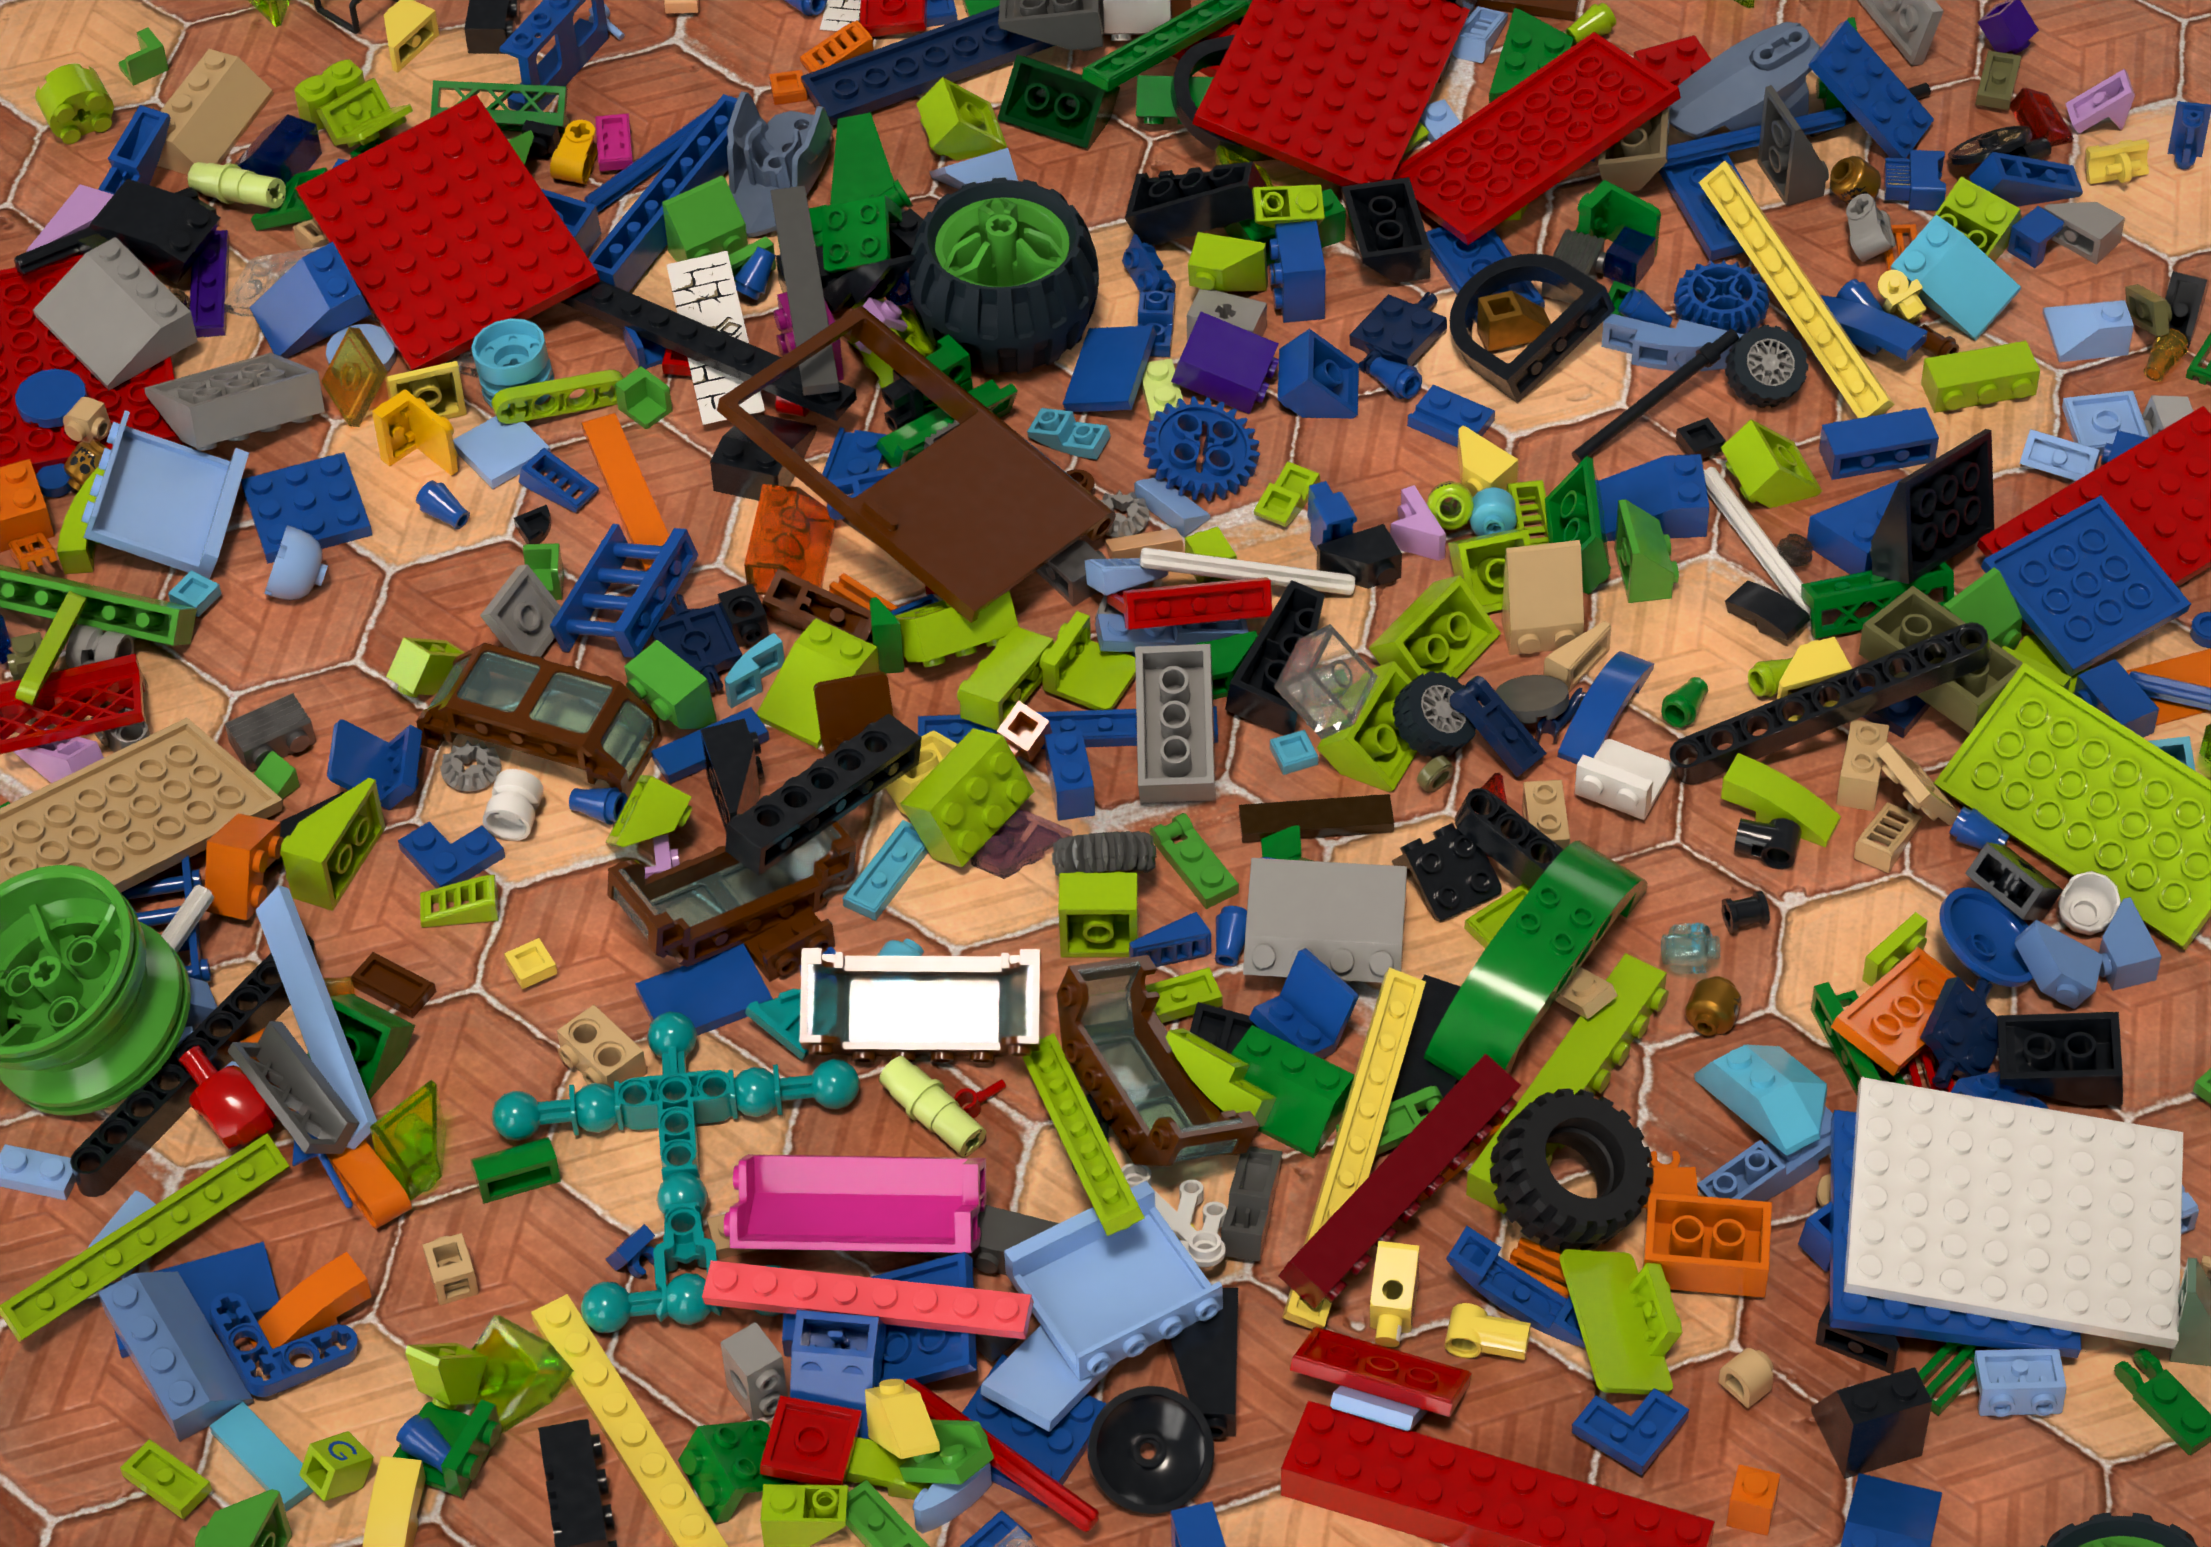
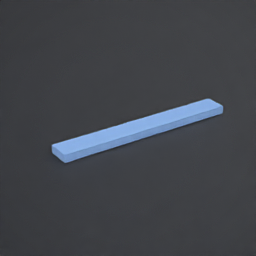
[255,885,379,1149]

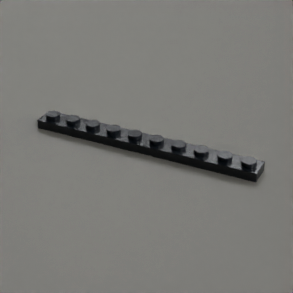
[561,280,857,421]

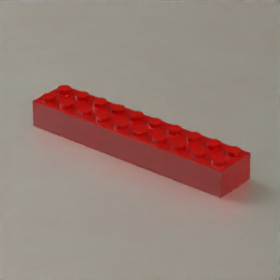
[1281,1400,1715,1547]

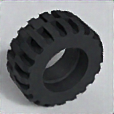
[1490,1088,1654,1251]

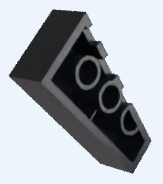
[1125,161,1268,246]

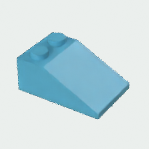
[1891,215,2021,341]

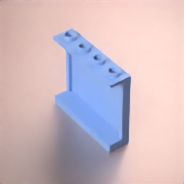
[81,410,249,579]
[1004,1180,1223,1381]

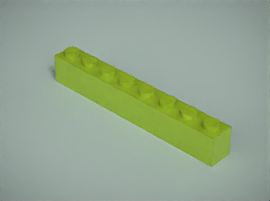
[1466,953,1669,1214]

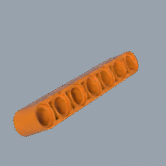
[240,1027,412,1229]

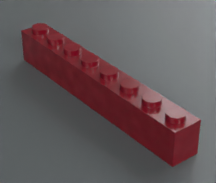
[1278,1053,1522,1309]

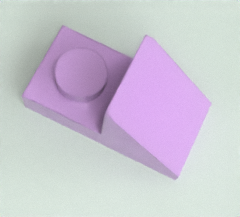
[2065,69,2135,134]
[1390,485,1446,561]

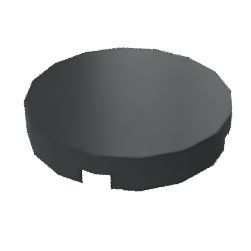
[1496,675,1569,724]

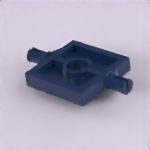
[1349,292,1447,374]
[651,594,742,693]
[1920,976,1999,1089]

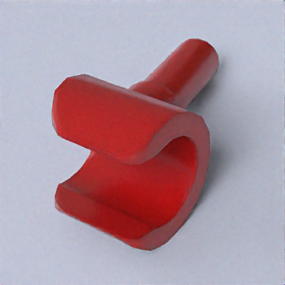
[954,1079,1006,1118]

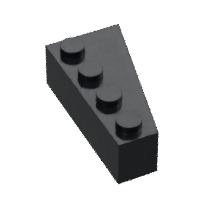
[1225,580,1325,735]
[538,1419,618,1547]

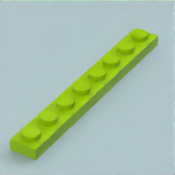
[1022,1033,1145,1236]
[0,1133,289,1342]

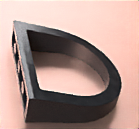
[1170,35,1276,161]
[1450,254,1616,403]

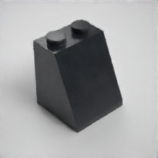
[1811,1367,1932,1479]

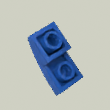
[1138,291,1175,357]

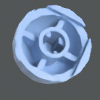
[264,525,328,601]

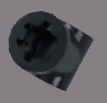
[1734,818,1802,870]

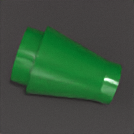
[1661,677,1708,727]

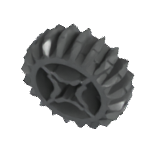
[1052,831,1157,876]

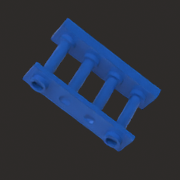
[550,524,699,658]
[121,855,211,982]

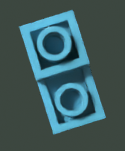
[1027,408,1111,460]

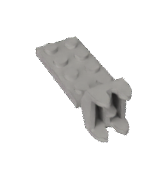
[1858,0,1944,66]

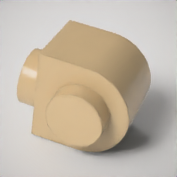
[63,397,112,443]
[1718,1348,1773,1408]

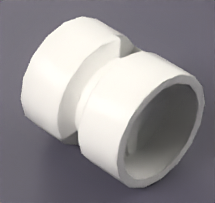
[483,769,543,841]

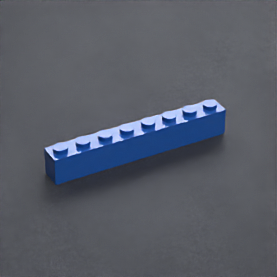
[589,94,737,292]

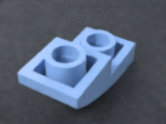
[913,1462,992,1534]

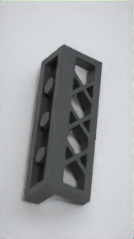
[228,1021,359,1154]

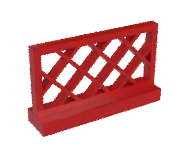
[1107,577,1272,630]
[0,653,145,754]

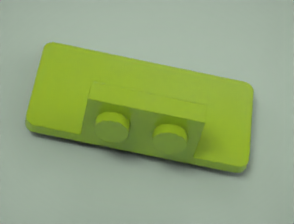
[1559,1249,1683,1395]

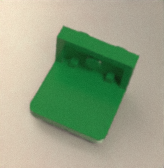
[1576,180,1661,261]
[821,195,902,273]
[393,1399,502,1498]
[678,1420,798,1523]

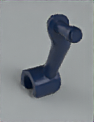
[1535,688,1586,743]

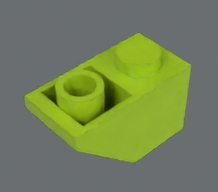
[1252,184,1325,229]
[760,1484,849,1547]

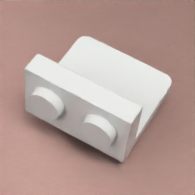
[1575,739,1673,820]

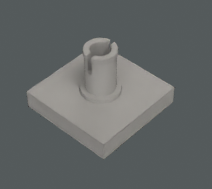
[480,564,561,657]

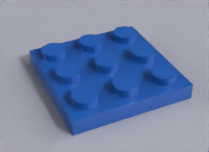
[241,452,372,564]
[871,1252,977,1384]
[962,1354,1106,1508]

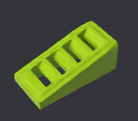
[1506,480,1549,545]
[420,875,498,928]

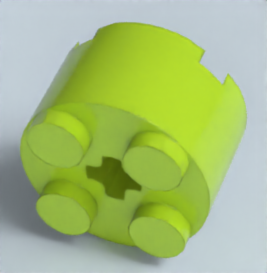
[35,63,114,144]

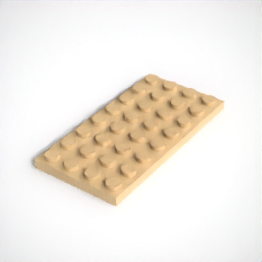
[0,718,283,893]

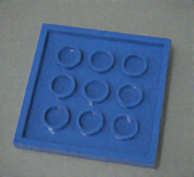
[1981,495,2191,676]

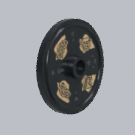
[1948,126,2033,165]

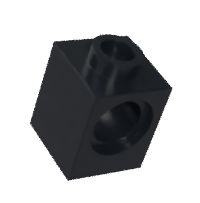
[718,584,769,647]

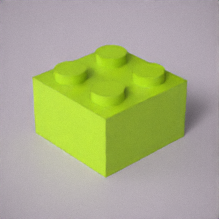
[1058,871,1139,958]

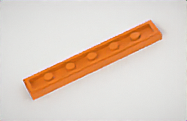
[581,413,669,571]

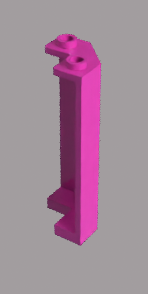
[724,1154,987,1253]

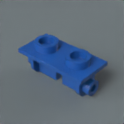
[2167,101,2211,170]
[1122,234,1176,293]

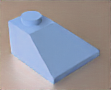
[929,148,1018,190]
[2042,300,2134,362]

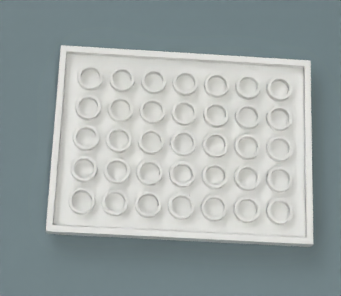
[1844,1077,2183,1349]

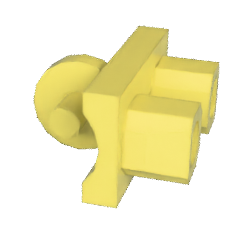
[2085,139,2149,184]
[1877,270,1926,324]

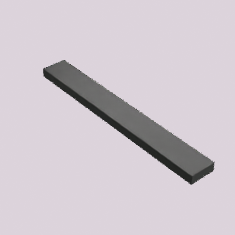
[770,186,839,396]

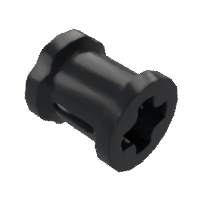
[1722,891,1770,933]

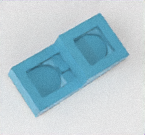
[725,633,785,708]

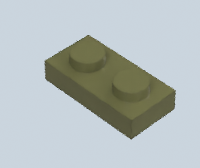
[1975,50,2022,110]
[2125,284,2172,337]

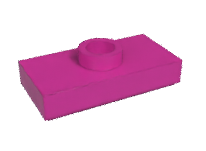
[595,113,633,171]

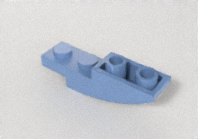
[1601,313,1743,371]
[1095,614,1249,657]
[1697,1106,1833,1201]

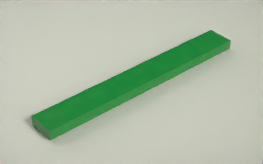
[1082,0,1252,92]

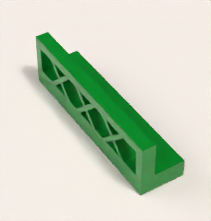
[430,80,570,134]
[876,379,1018,468]
[1801,562,1954,639]
[1811,982,1906,1096]

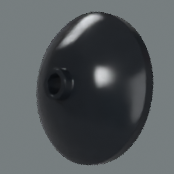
[1087,1386,1214,1514]

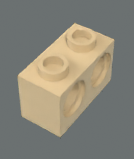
[1836,720,1889,811]
[1522,780,1570,861]
[557,1005,647,1089]

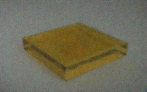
[321,327,388,427]

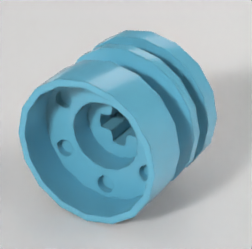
[471,318,554,408]

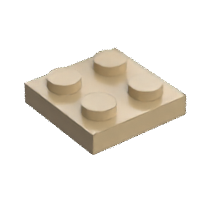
[1877,742,1959,826]

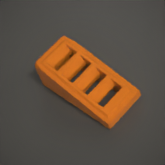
[800,20,874,73]

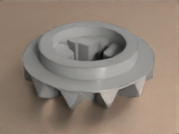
[1100,489,1149,538]
[440,740,501,791]

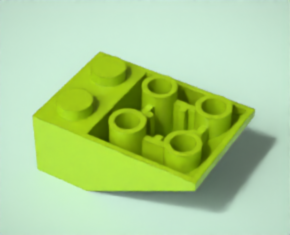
[1931,177,2021,262]

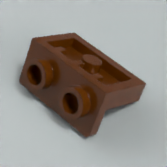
[744,907,835,982]

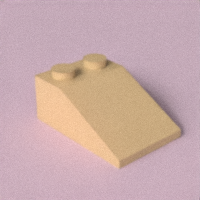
[1502,540,1584,655]

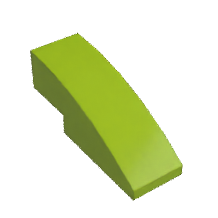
[57,467,105,574]
[1721,753,1841,848]
[1165,1028,1277,1127]

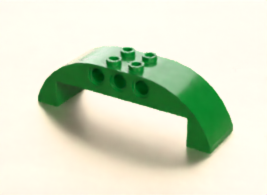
[1424,840,1648,1080]

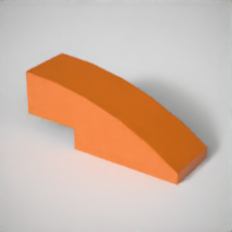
[247,1251,372,1349]

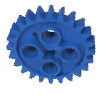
[1143,396,1260,501]

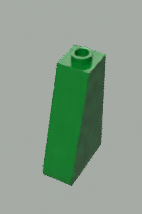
[830,112,894,205]

